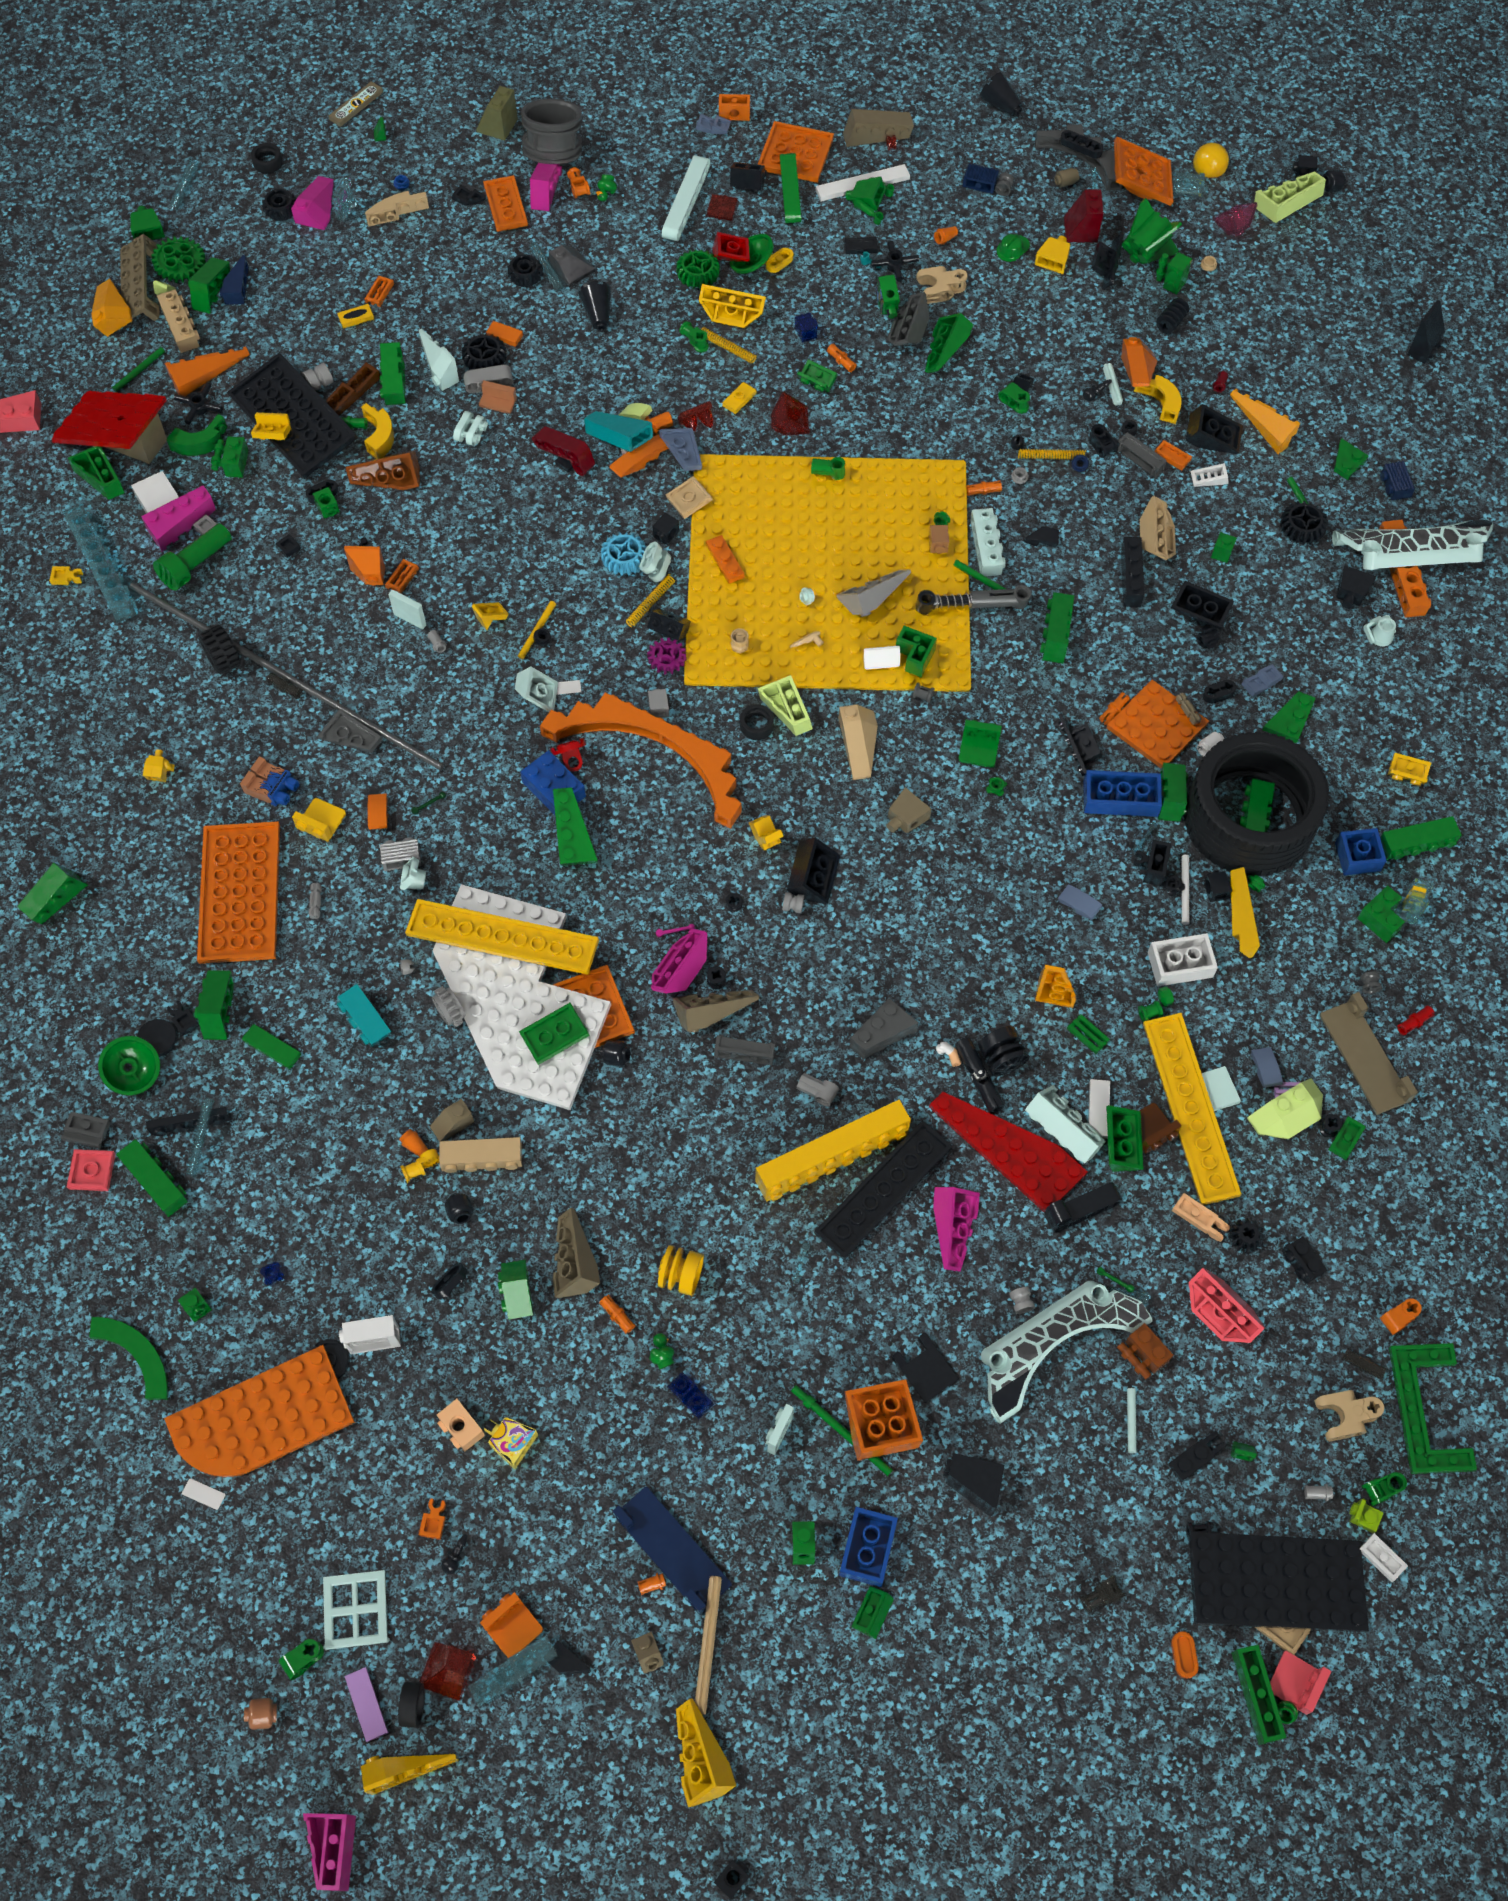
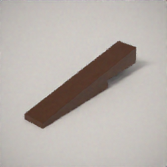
[325,362,380,416]

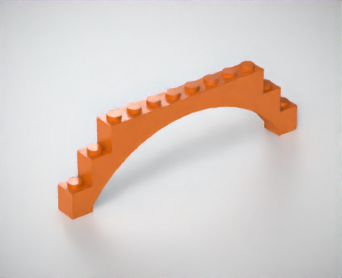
[540,692,742,829]

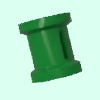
[1138,1000,1163,1022]

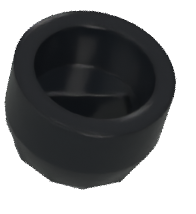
[1010,435,1024,450]

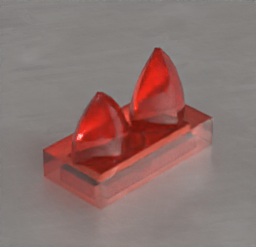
[677,401,713,431]

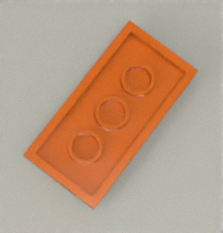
[483,175,528,232]

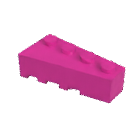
[141,485,216,552]

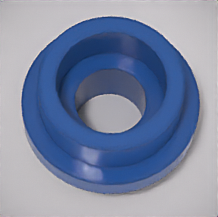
[394,175,410,190]

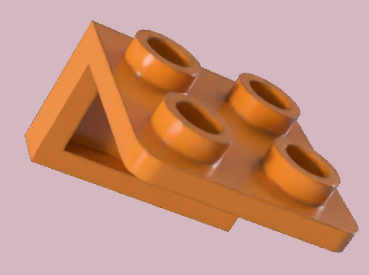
[480,1592,543,1659]

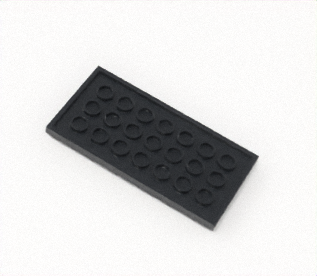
[227,352,358,479]
[1189,1532,1369,1632]

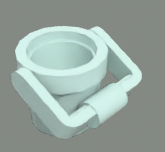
[1363,615,1396,647]
[400,857,426,890]

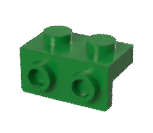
[797,359,838,393]

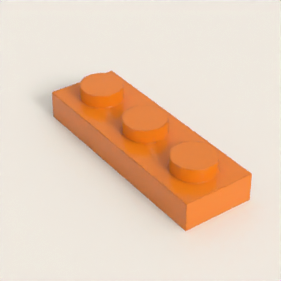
[706,535,744,584]

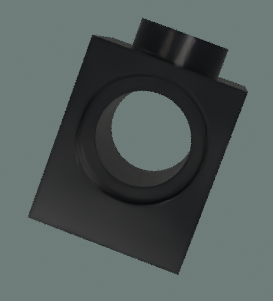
[1292,155,1317,178]
[653,513,679,545]
[1204,871,1232,902]
[714,1860,750,1899]

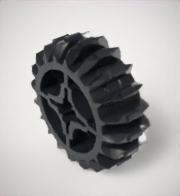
[462,333,507,370]
[1280,500,1328,545]

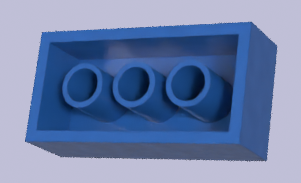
[1083,770,1162,817]

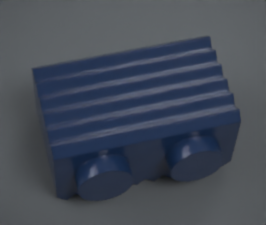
[962,163,999,194]
[1380,461,1415,500]

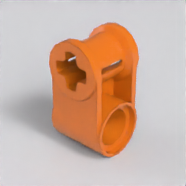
[1379,1299,1422,1335]

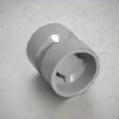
[302,363,333,391]

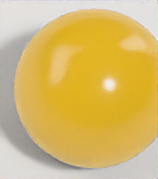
[1193,143,1229,178]

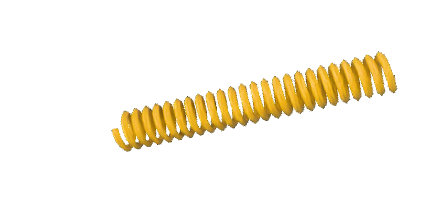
[701,327,757,363]
[1018,449,1086,460]
[626,574,675,627]

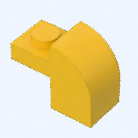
[748,815,783,850]

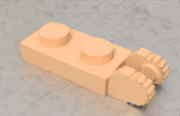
[1172,1193,1230,1242]

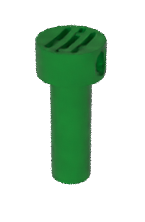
[153,523,232,591]

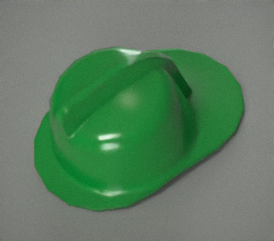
[996,234,1030,262]

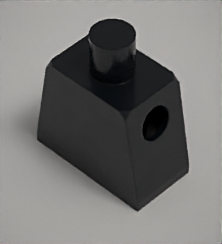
[1336,565,1377,609]

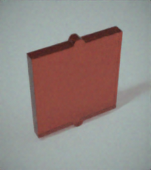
[706,194,738,221]

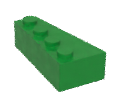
[1040,592,1074,664]
[1239,779,1275,832]
[553,787,598,866]

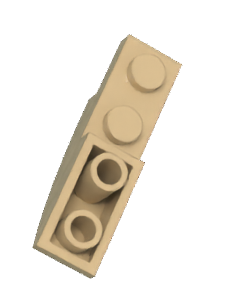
[365,191,429,227]

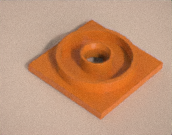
[1114,137,1173,206]

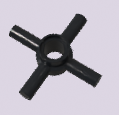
[871,241,919,282]
[174,382,223,425]

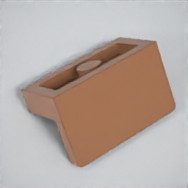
[479,380,517,414]

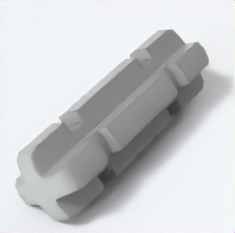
[309,883,322,919]

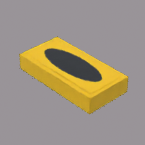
[337,304,374,329]

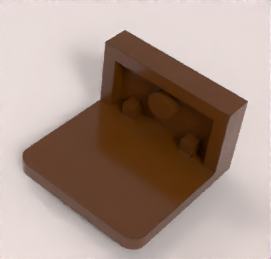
[1139,1103,1182,1154]

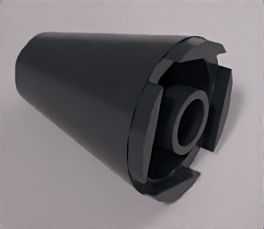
[980,72,1022,117]
[578,281,611,331]

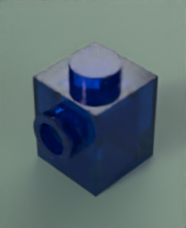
[794,312,818,342]

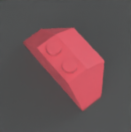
[1189,1267,1265,1343]

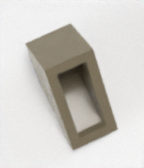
[430,1099,475,1142]

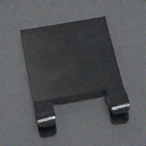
[892,1333,959,1403]

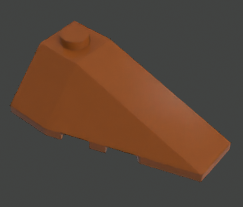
[345,450,420,490]

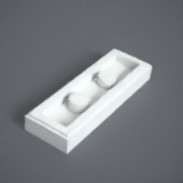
[1088,1079,1110,1139]

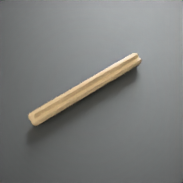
[695,1576,722,1715]

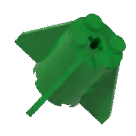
[1122,198,1182,264]

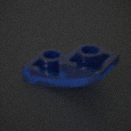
[667,1372,714,1419]

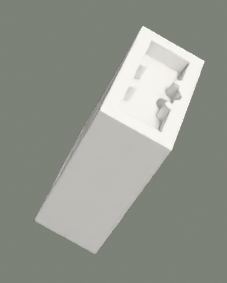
[339,1315,401,1354]

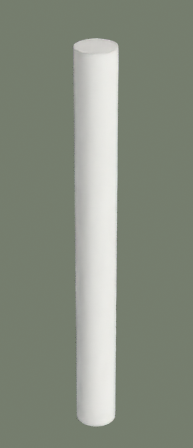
[1182,855,1189,925]

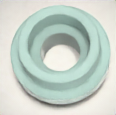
[799,587,815,605]

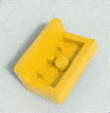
[251,412,291,440]
[1387,753,1431,786]

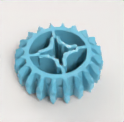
[601,532,646,576]

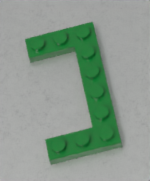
[1389,1343,1477,1474]

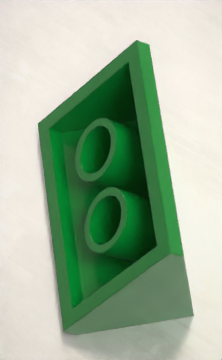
[1106,1105,1143,1172]

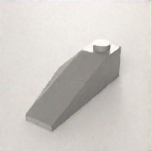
[836,569,911,617]

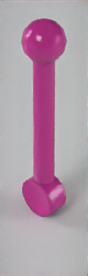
[656,924,695,937]

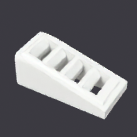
[1191,463,1229,487]

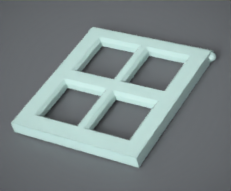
[323,1570,390,1650]

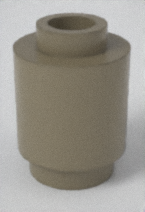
[1054,168,1079,188]

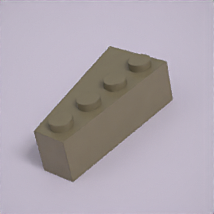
[843,109,914,147]

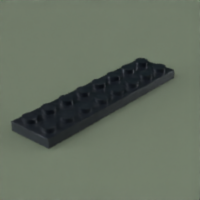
[814,1120,952,1260]

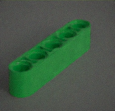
[780,153,801,224]

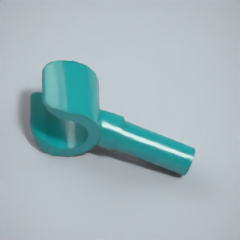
[860,252,882,269]

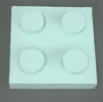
[765,1404,794,1455]

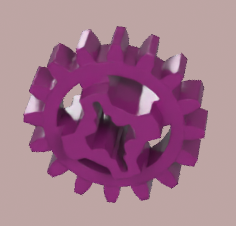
[647,637,686,675]

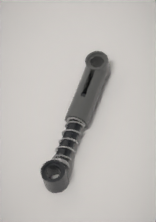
[915,585,1031,614]

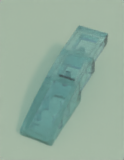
[468,1636,557,1708]

